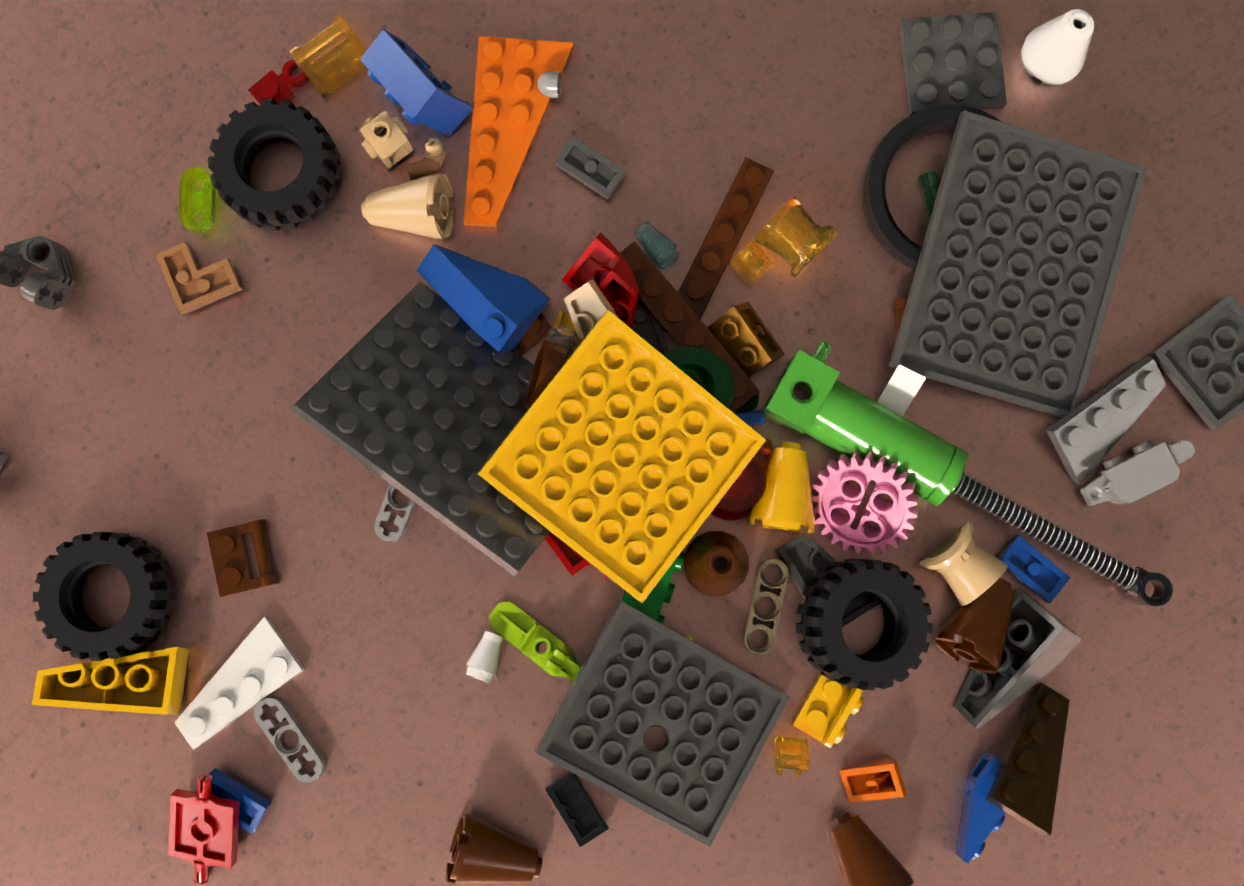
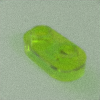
[179,167,216,233]

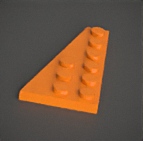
[464,36,574,228]

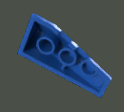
[416,244,551,352]

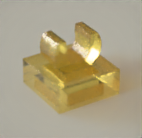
[728,240,775,287]
[773,736,810,777]

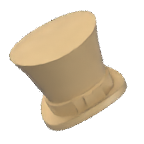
[919,520,1008,606]

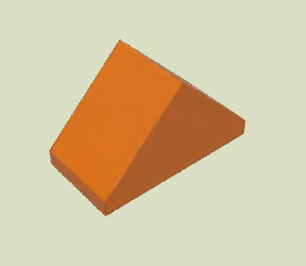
[839,755,907,803]

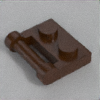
[207,519,279,597]

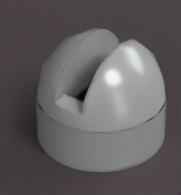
[537,71,561,98]

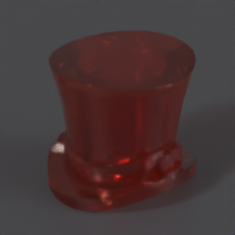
[710,457,766,521]

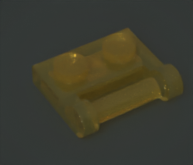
[288,14,367,99]

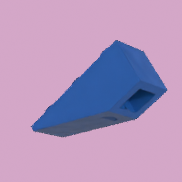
[955,752,1005,864]

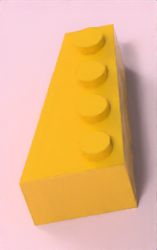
[32,646,189,716]

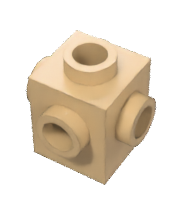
[359,111,413,169]

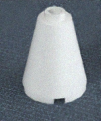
[1021,9,1094,85]

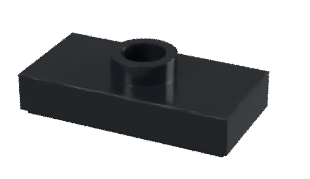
[545,772,609,847]

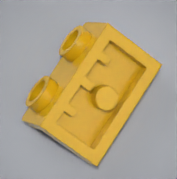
[791,672,864,748]

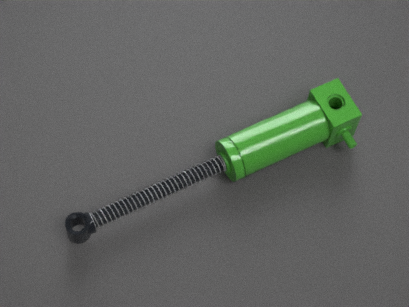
[762,340,1173,606]

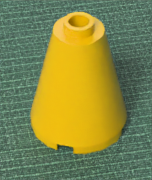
[748,442,815,533]

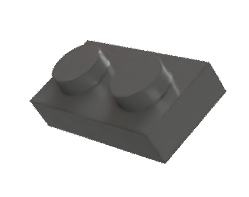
[555,136,626,200]

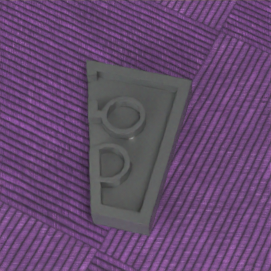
[775,533,882,627]

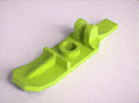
[489,601,581,682]

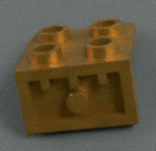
[707,302,785,377]

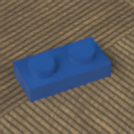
[997,535,1071,603]
[208,768,272,834]

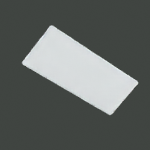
[877,365,926,416]

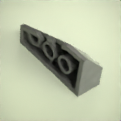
[954,587,1082,729]

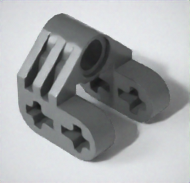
[0,236,76,310]

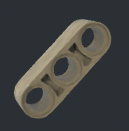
[742,559,789,654]

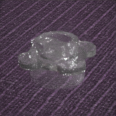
[547,326,579,359]

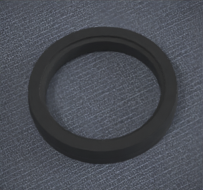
[863,105,1002,271]

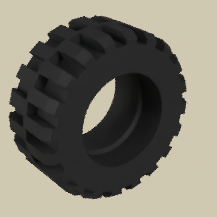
[208,99,342,231]
[33,532,176,661]
[796,558,933,691]

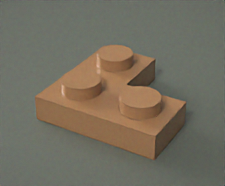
[155,242,243,315]

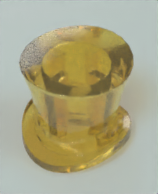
[755,196,839,279]

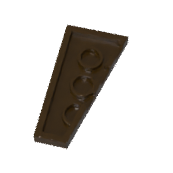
[986,682,1070,837]

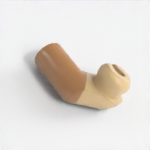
[406,138,446,180]

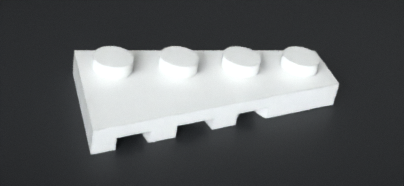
[174,616,305,750]

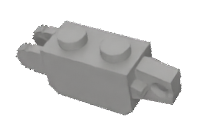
[1080,440,1196,506]

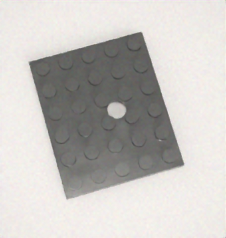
[535,600,790,847]

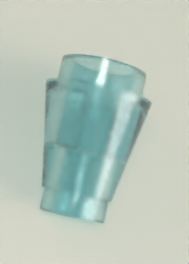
[634,222,679,270]

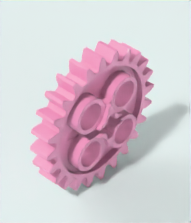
[811,451,920,556]

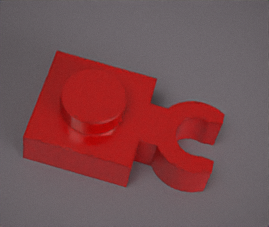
[248,60,309,105]

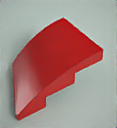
[562,232,639,329]

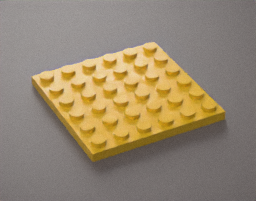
[478,310,766,603]

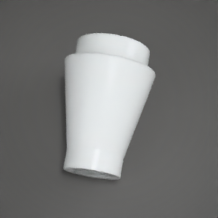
[466,631,503,683]

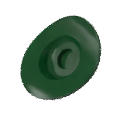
[664,347,735,408]

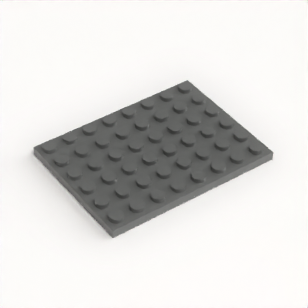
[889,110,1147,418]
[293,282,550,577]

